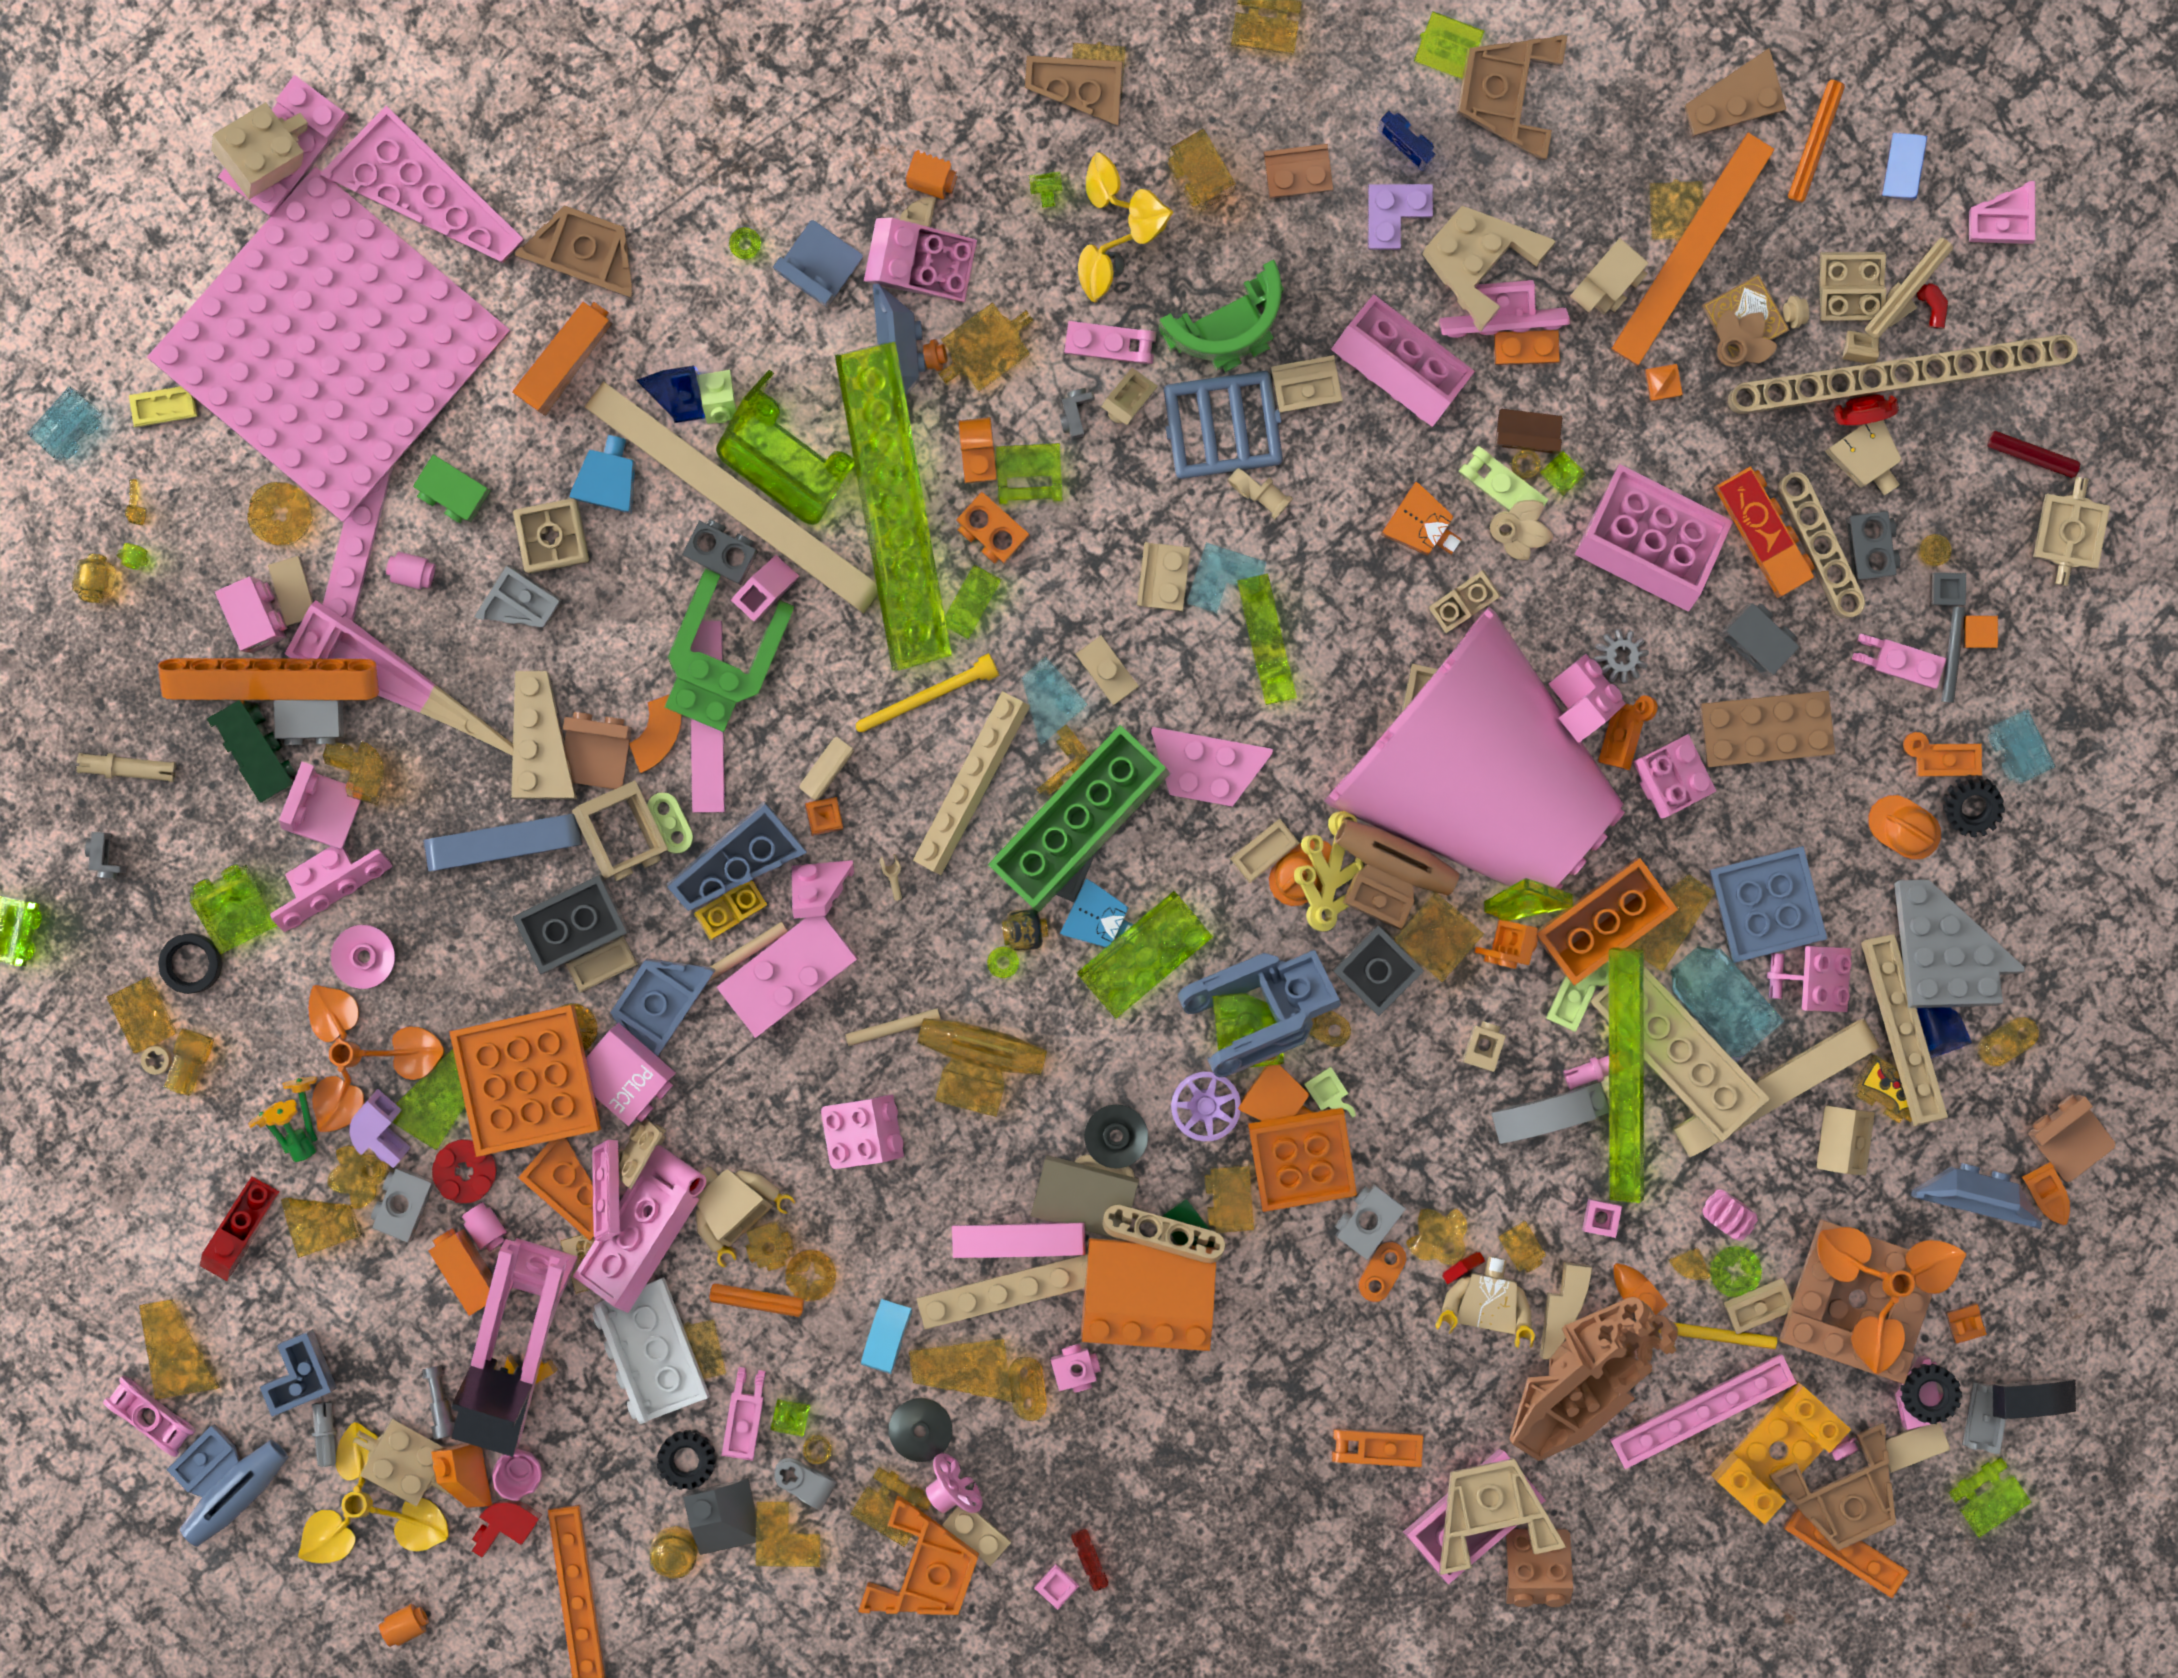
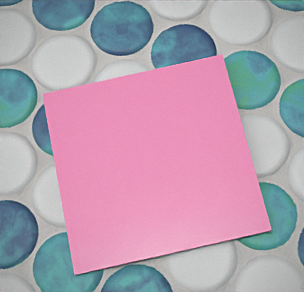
[147,166,510,522]

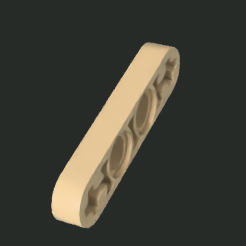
[1102,1205,1225,1263]

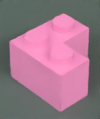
[1549,654,1626,743]

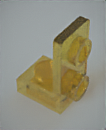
[1036,724,1090,795]

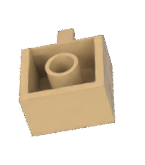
[211,102,308,200]

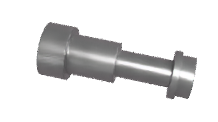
[422,1365,456,1439]

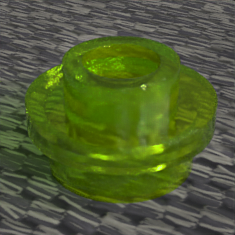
[729,227,761,260]
[116,543,149,570]
[987,946,1019,978]

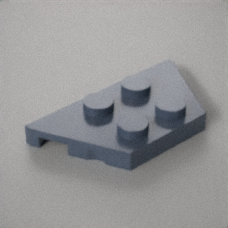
[610,958,716,1057]

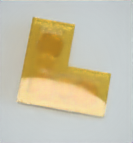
[755,1502,820,1567]

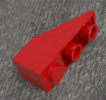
[200,1176,279,1282]

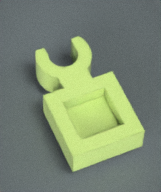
[1304,1066,1356,1118]

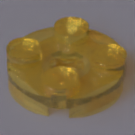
[247,482,313,546]

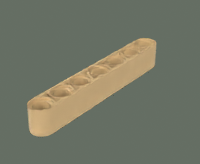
[1673,1018,1880,1157]

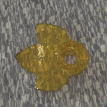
[327,1145,386,1209]
[1406,1209,1467,1265]

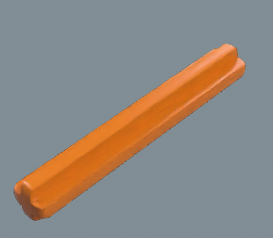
[1788,80,1845,203]

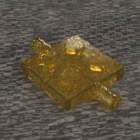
[938,302,1034,392]

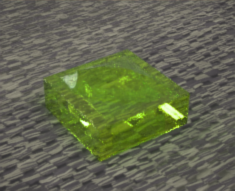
[1540,451,1586,496]
[770,1398,810,1437]

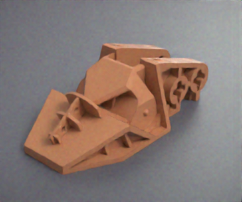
[1509,1297,1678,1461]

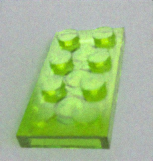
[1077,891,1213,1019]

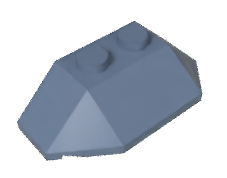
[873,284,925,415]
[1911,1163,2042,1229]

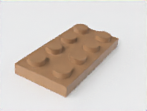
[1700,691,1835,767]

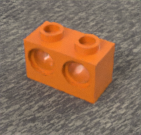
[956,491,1030,565]

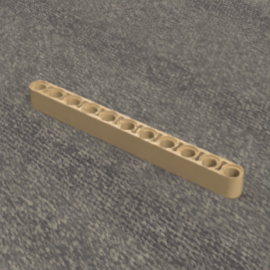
[1728,335,2078,414]
[584,381,883,614]

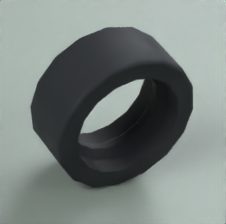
[158,933,223,994]

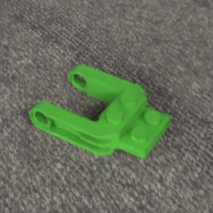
[664,568,794,732]

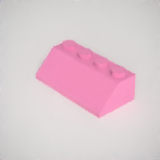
[1331,294,1475,427]

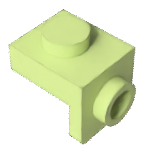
[699,370,738,424]

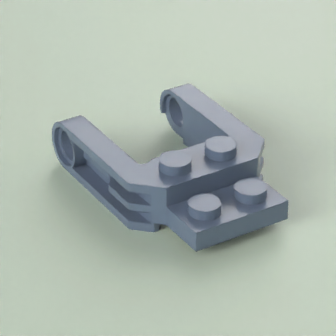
[1178,950,1341,1077]

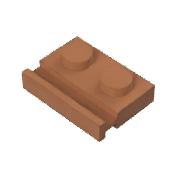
[1264,144,1333,199]

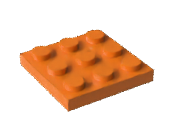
[1248,1108,1357,1212]

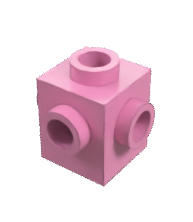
[1051,1344,1101,1393]

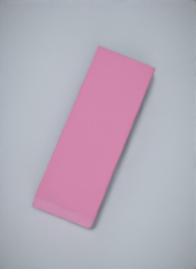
[592,1139,620,1241]

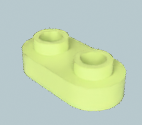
[647,793,694,853]

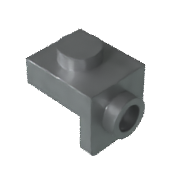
[1059,388,1095,439]
[85,832,127,879]

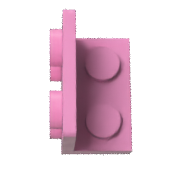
[279,762,364,849]

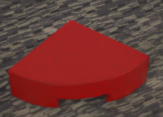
[1442,1252,1486,1285]

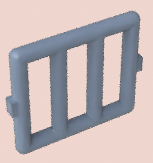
[1164,371,1283,479]

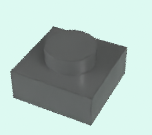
[1932,572,1966,606]

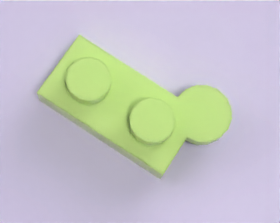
[1546,962,1614,1032]

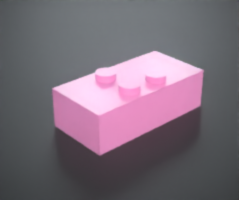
[716,916,859,1038]
[1403,1449,1546,1584]

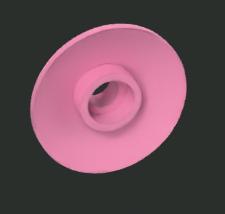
[331,925,395,989]

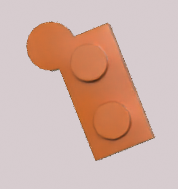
[1598,695,1658,771]
[1903,732,1982,777]

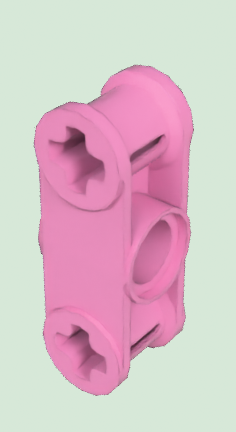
[103,1376,196,1457]

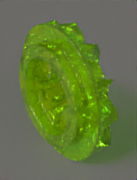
[1710,1246,1762,1297]

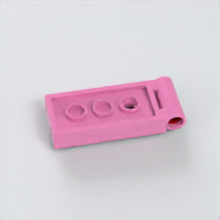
[573,1145,706,1313]

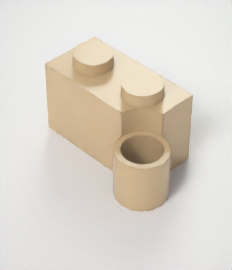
[1570,238,1649,315]

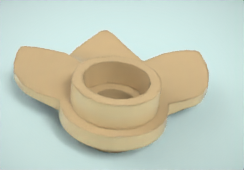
[1490,500,1553,560]

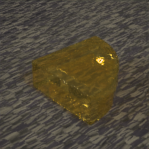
[1668,1247,1711,1280]

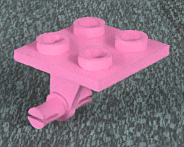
[1767,946,1851,1012]

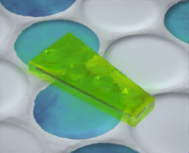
[392,1049,465,1150]

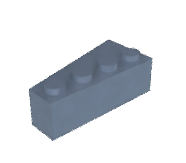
[667,801,807,911]

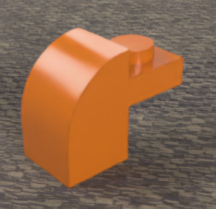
[959,417,997,484]

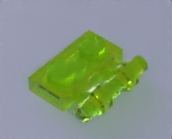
[1948,1457,2032,1538]

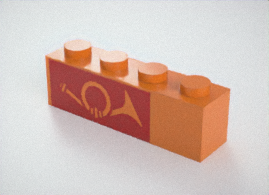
[1714,466,1815,598]

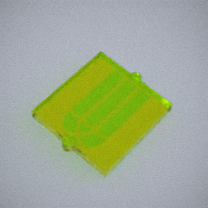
[1414,11,1484,79]

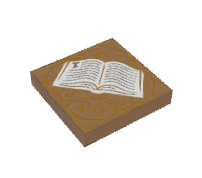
[1702,274,1789,357]

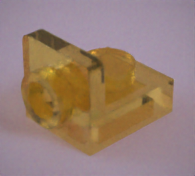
[1497,1220,1547,1273]

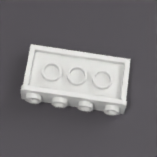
[593,1277,710,1425]

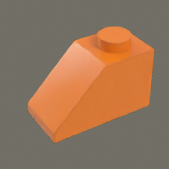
[431,1443,492,1508]

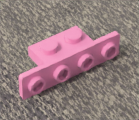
[1439,280,1570,338]
[270,846,392,932]

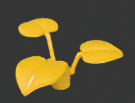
[1078,152,1174,303]
[298,1422,449,1563]

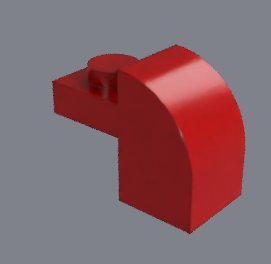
[472,1499,542,1558]

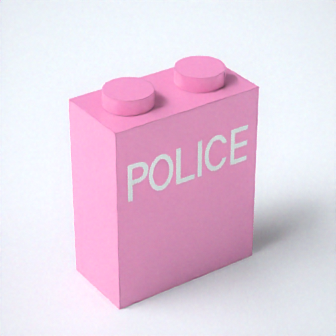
[586,1022,676,1127]

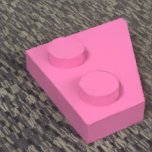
[1969,181,2035,244]
[792,860,854,919]

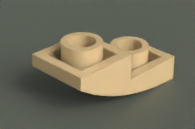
[1428,570,1501,633]

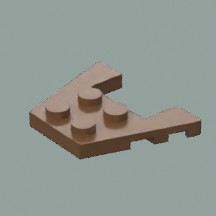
[1457,35,1568,160]
[1768,1422,1896,1551]

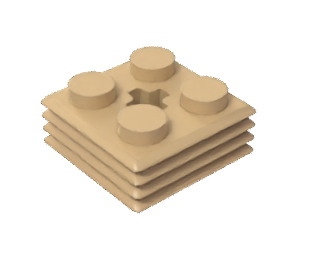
[513,498,589,573]

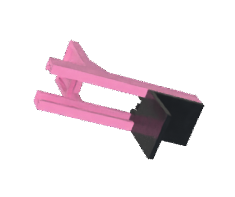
[451,1238,578,1457]

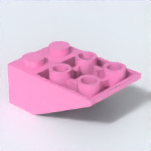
[864,218,977,302]

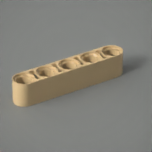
[1777,472,1865,619]

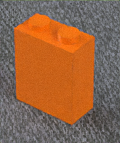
[428,1228,493,1316]

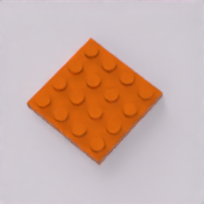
[449,1004,601,1157]

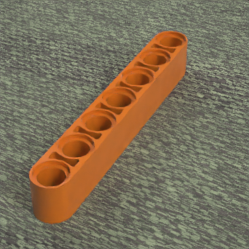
[158,658,379,700]

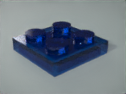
[1377,111,1436,172]

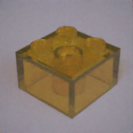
[1167,128,1236,212]
[1392,891,1484,982]

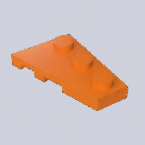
[518,1138,594,1241]

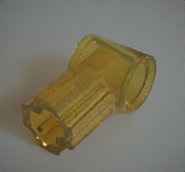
[164,1027,214,1096]

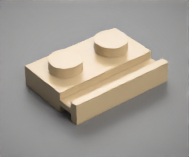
[1271,355,1343,413]
[1137,542,1191,612]

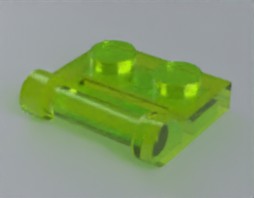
[996,443,1063,504]

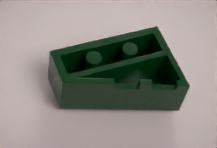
[207,700,297,803]

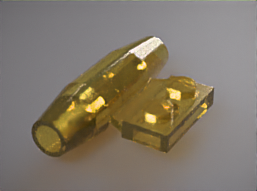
[917,1018,1047,1117]

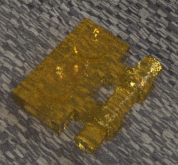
[1231,0,1302,55]
[850,1467,931,1547]

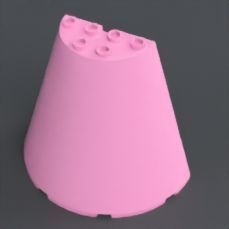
[1324,606,1625,900]

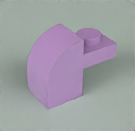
[349,1089,411,1168]

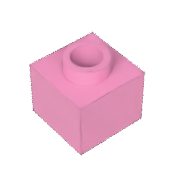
[1582,1199,1622,1238]

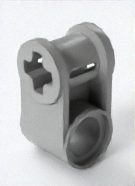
[774,1458,837,1510]

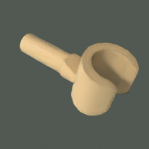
[880,854,902,901]

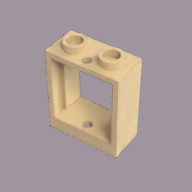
[572,780,668,881]

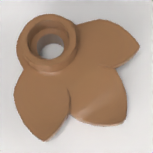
[1716,310,1777,367]

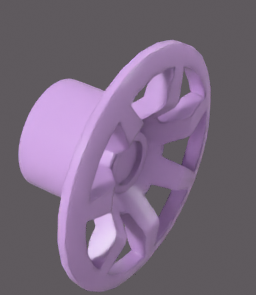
[1171,1072,1241,1141]

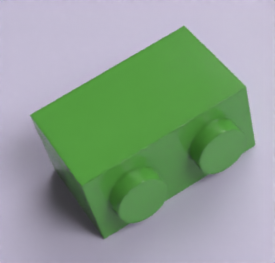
[413,454,491,523]

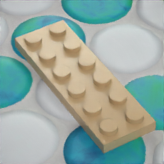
[1590,959,1770,1143]

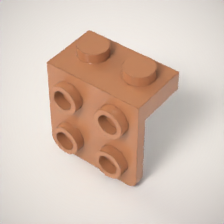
[563,712,632,789]
[2027,1095,2115,1182]
[1506,1529,1573,1607]

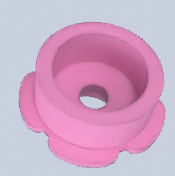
[1828,1435,1859,1461]

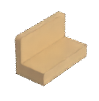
[1817,1106,1875,1176]

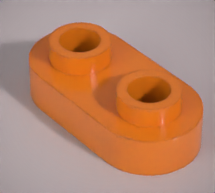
[1358,1241,1406,1302]

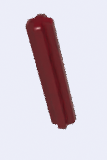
[1987,431,2081,478]

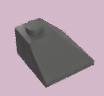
[683,1478,762,1555]

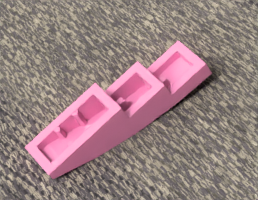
[952,1223,1086,1258]

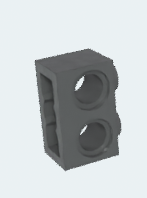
[1845,511,1900,581]
[682,519,759,585]

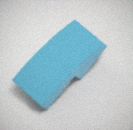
[861,1299,912,1374]

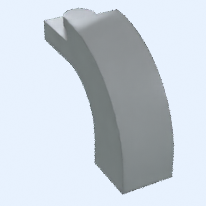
[1491,1082,1610,1144]

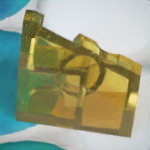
[281,1197,362,1258]

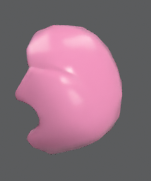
[492,1449,542,1501]

